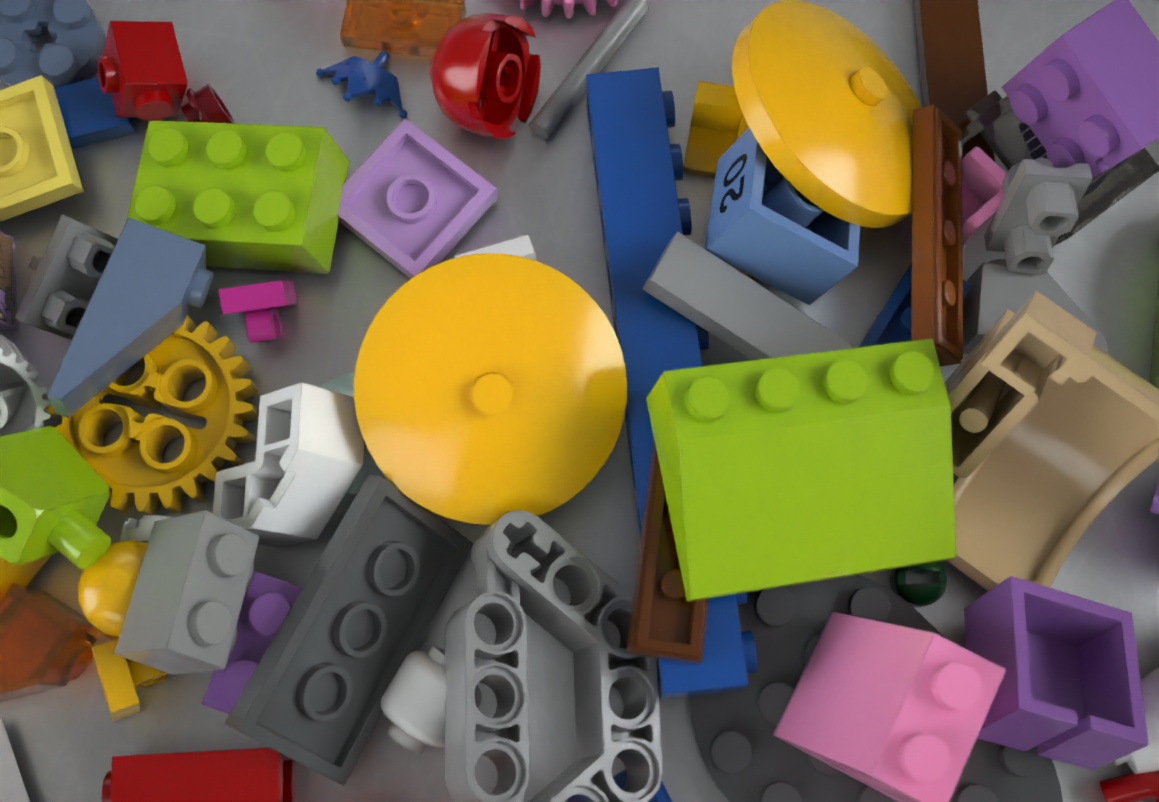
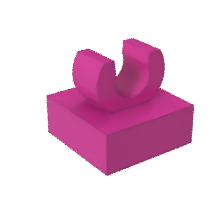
[218,280,298,343]

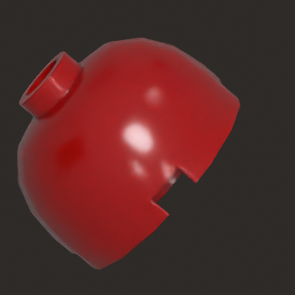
[429,13,541,139]

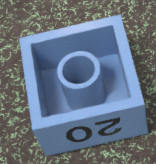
[705,128,860,305]

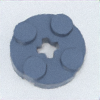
[0,0,106,87]

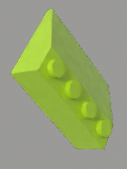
[646,339,956,602]

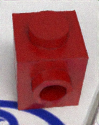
[98,21,188,121]

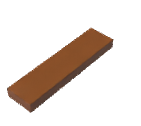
[911,104,963,366]

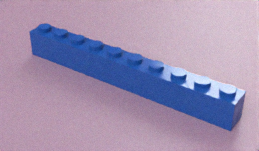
[586,67,757,700]

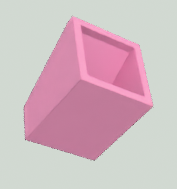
[773,612,1006,802]

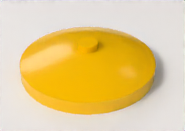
[732,0,922,228]
[354,253,627,525]

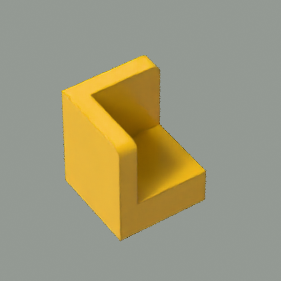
[683,81,749,178]

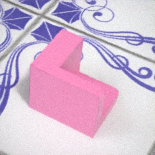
[962,147,1007,248]

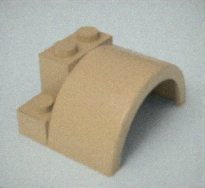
[944,290,1159,591]

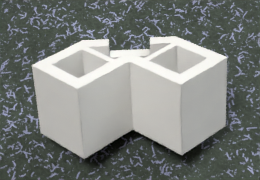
[213,382,365,548]

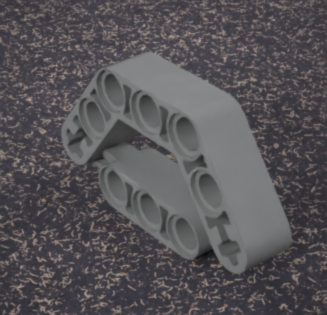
[445,510,663,802]

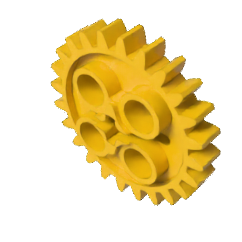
[46,315,259,515]

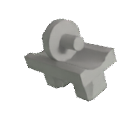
[984,158,1093,274]
[14,214,118,340]

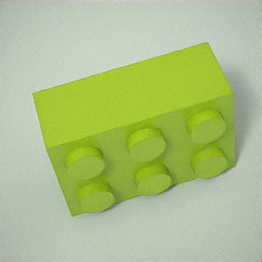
[126,120,350,274]

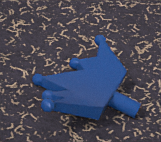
[316,50,407,119]

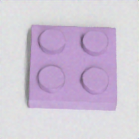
[337,118,498,279]

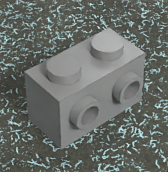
[114,510,260,675]

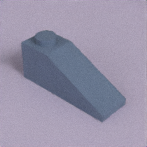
[47,217,214,418]

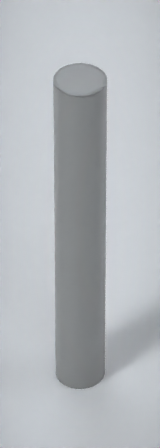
[529,0,649,139]

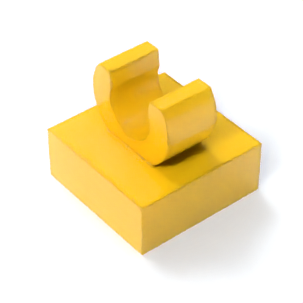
[91,638,168,722]

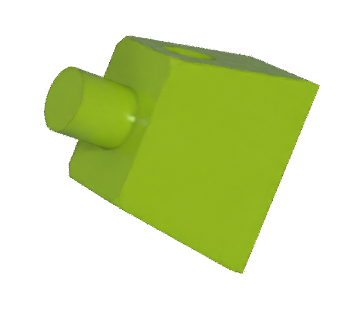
[0,425,111,569]

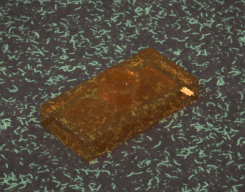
[339,0,466,58]

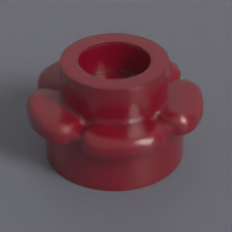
[181,83,235,123]

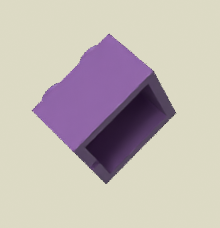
[1002,0,1159,178]
[964,576,1149,770]

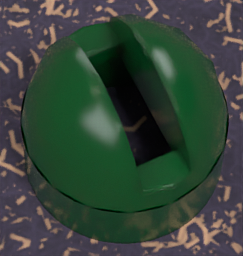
[890,562,947,607]

